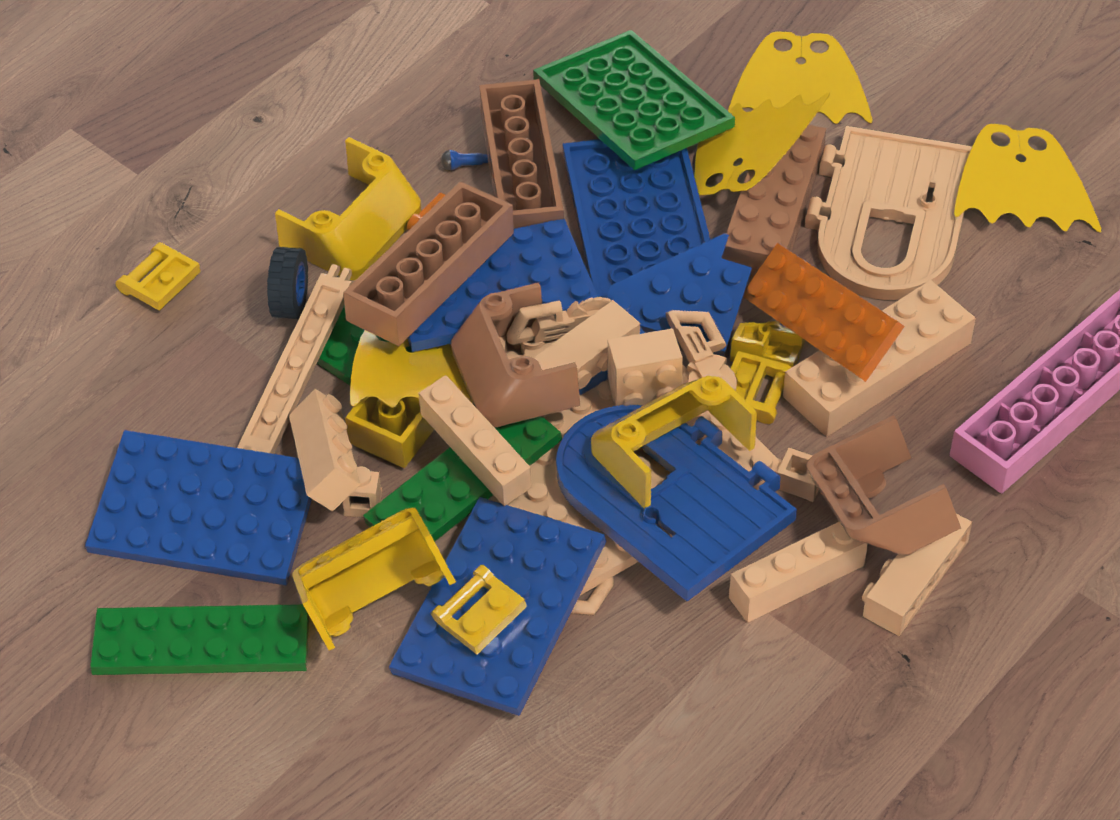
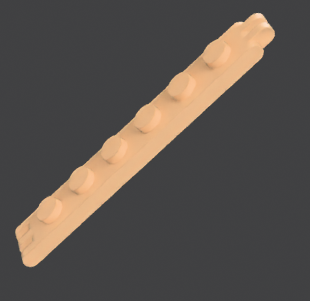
[237,264,353,454]

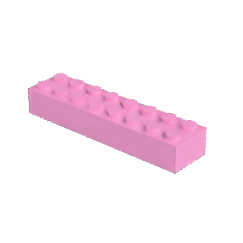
[949,290,1120,494]

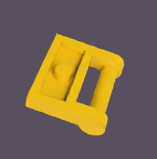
[115,242,201,311]
[730,351,792,424]
[430,565,527,655]

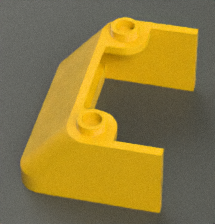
[275,137,421,280]
[591,376,757,509]
[292,508,456,651]

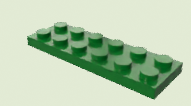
[363,416,562,542]
[90,604,309,675]

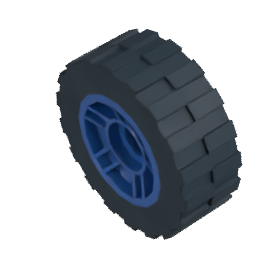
[267,247,308,319]

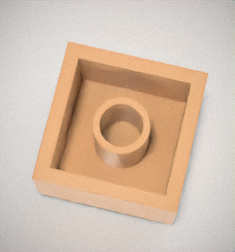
[607,328,683,406]

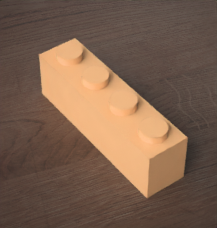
[533,300,641,389]
[419,375,531,506]
[289,389,360,511]
[862,514,972,636]
[729,522,868,623]

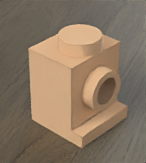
[777,448,819,502]
[343,467,382,517]

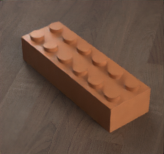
[479,79,564,229]
[722,125,826,278]
[343,182,514,346]

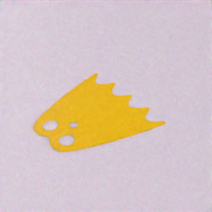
[728,31,873,124]
[694,93,830,195]
[954,124,1101,233]
[350,330,472,408]

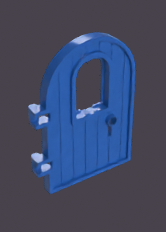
[556,405,797,601]

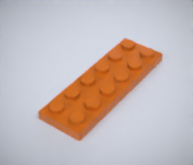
[743,243,905,382]

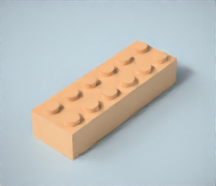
[783,280,976,437]

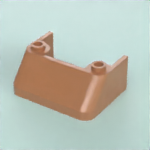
[451,283,580,427]
[807,415,961,554]

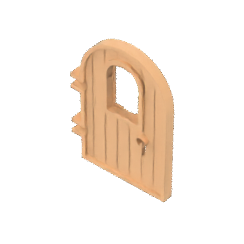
[805,126,972,300]

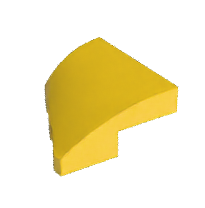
[730,321,805,367]

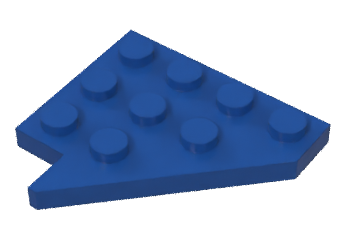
[606,234,752,357]

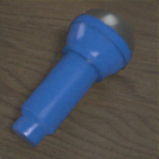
[441,150,488,171]

